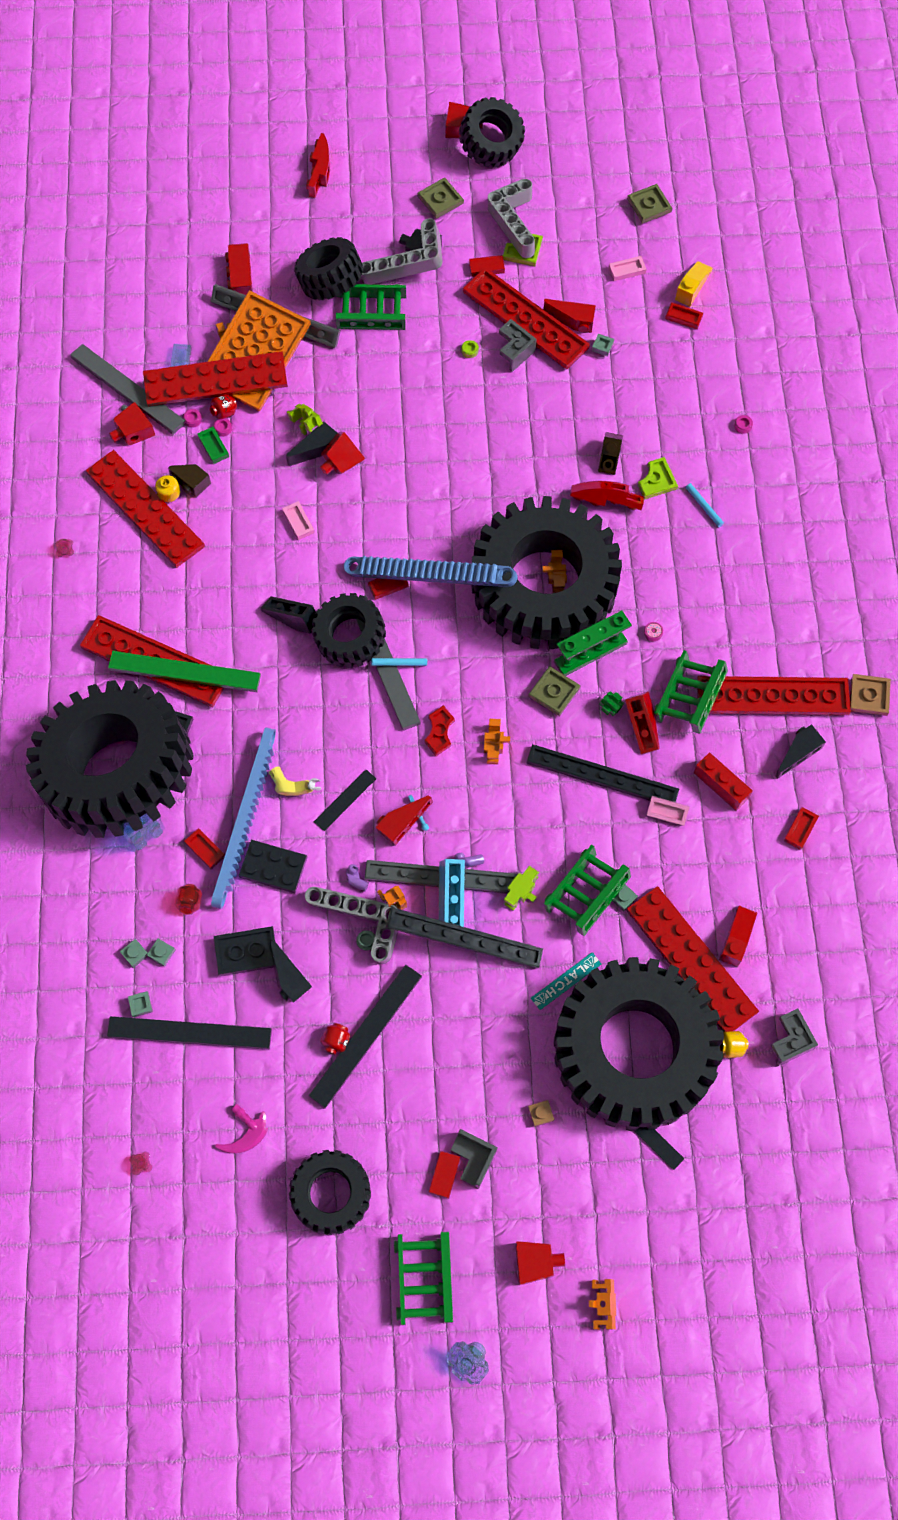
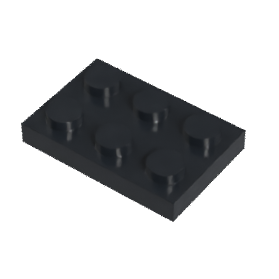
[239,839,308,893]
[214,926,276,977]

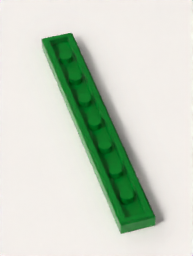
[108,651,261,692]

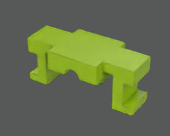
[287,404,323,435]
[504,866,539,911]

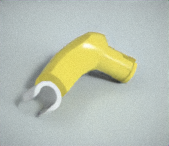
[269,767,321,796]

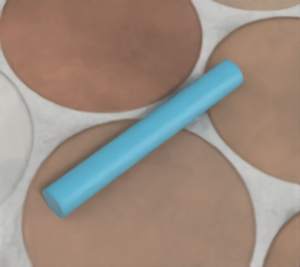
[686,483,724,527]
[371,658,427,666]

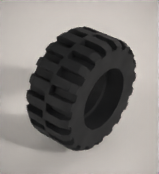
[459,97,525,168]
[294,237,363,300]
[311,593,386,668]
[289,1150,371,1235]

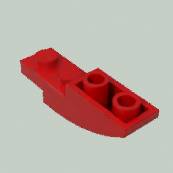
[306,133,330,198]
[570,481,644,510]

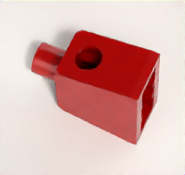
[445,102,483,138]
[109,402,155,445]
[320,432,366,475]
[515,1241,565,1285]

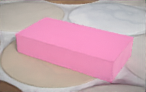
[608,256,647,281]
[282,501,315,540]
[647,796,689,826]

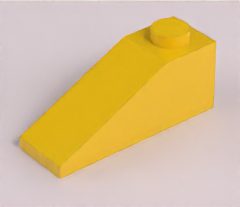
[675,261,713,307]

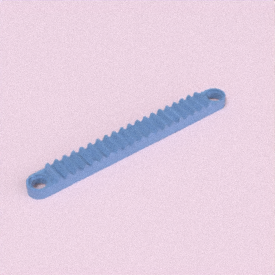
[344,556,518,587]
[211,727,276,909]

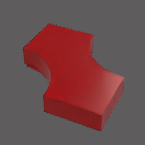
[425,705,455,756]

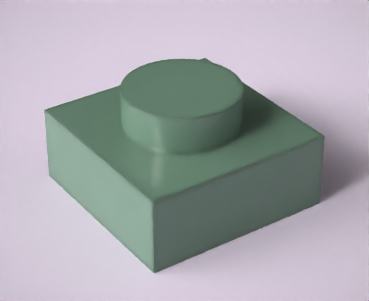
[592,334,614,357]
[613,884,638,911]
[147,938,175,967]
[120,939,148,968]
[128,991,153,1017]

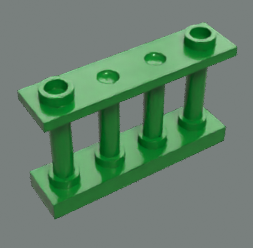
[336,284,406,330]
[554,610,632,676]
[654,650,728,734]
[544,844,631,936]
[394,1232,453,1325]

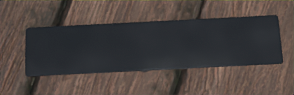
[314,770,376,831]
[634,1127,684,1170]

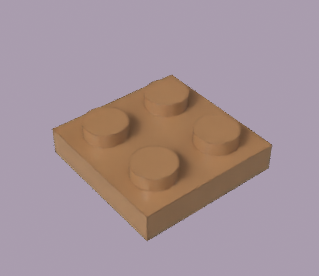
[850,674,891,716]

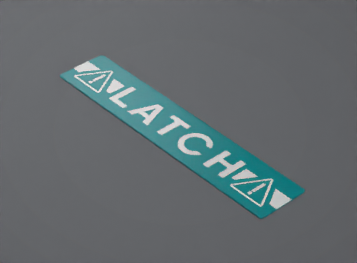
[531,952,602,1010]

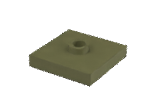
[417,177,464,219]
[627,184,673,224]
[528,666,581,717]

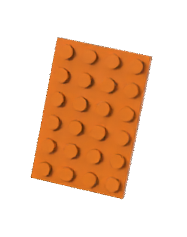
[207,290,311,411]

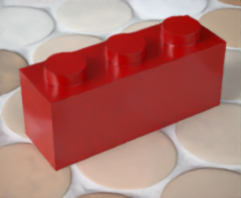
[225,243,253,295]
[693,752,753,811]

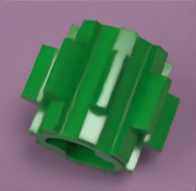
[599,691,624,716]

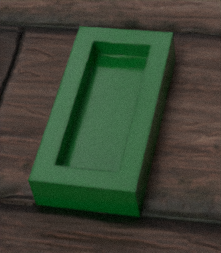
[197,427,229,464]

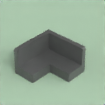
[499,319,537,372]
[771,1008,818,1066]
[451,1129,498,1189]

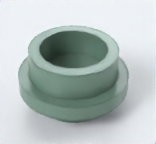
[356,930,375,951]

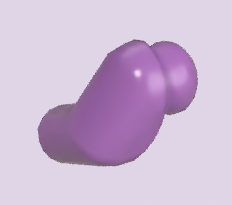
[454,852,484,866]
[346,864,369,892]

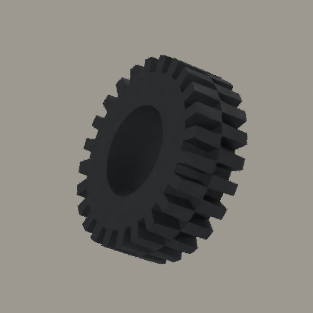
[471,496,622,649]
[26,680,193,838]
[554,957,724,1131]

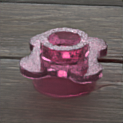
[55,539,74,557]
[129,1151,153,1176]

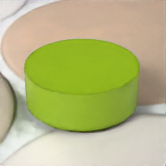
[461,340,479,358]

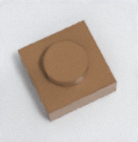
[528,1100,554,1127]

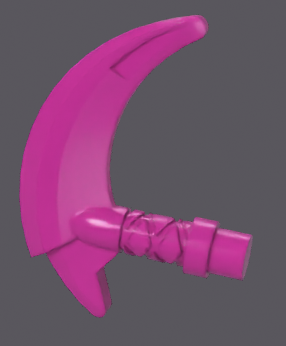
[215,1104,268,1153]

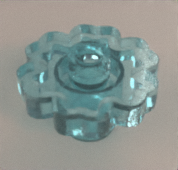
[446,1341,489,1385]

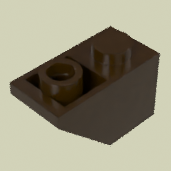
[598,432,623,475]
[168,464,211,498]

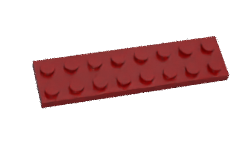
[463,267,590,369]
[143,351,288,407]
[86,450,205,568]
[80,615,224,708]
[696,676,851,715]
[626,886,759,1032]

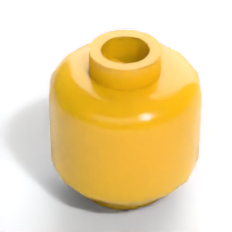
[155,475,180,502]
[720,1031,749,1058]

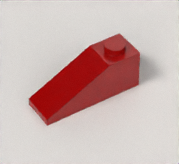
[543,299,596,333]
[625,692,660,754]
[376,795,433,846]
[719,906,757,967]

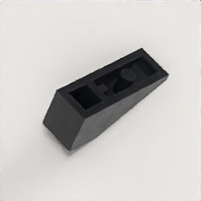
[286,421,337,466]
[260,596,317,634]
[775,724,826,779]
[268,940,312,1003]

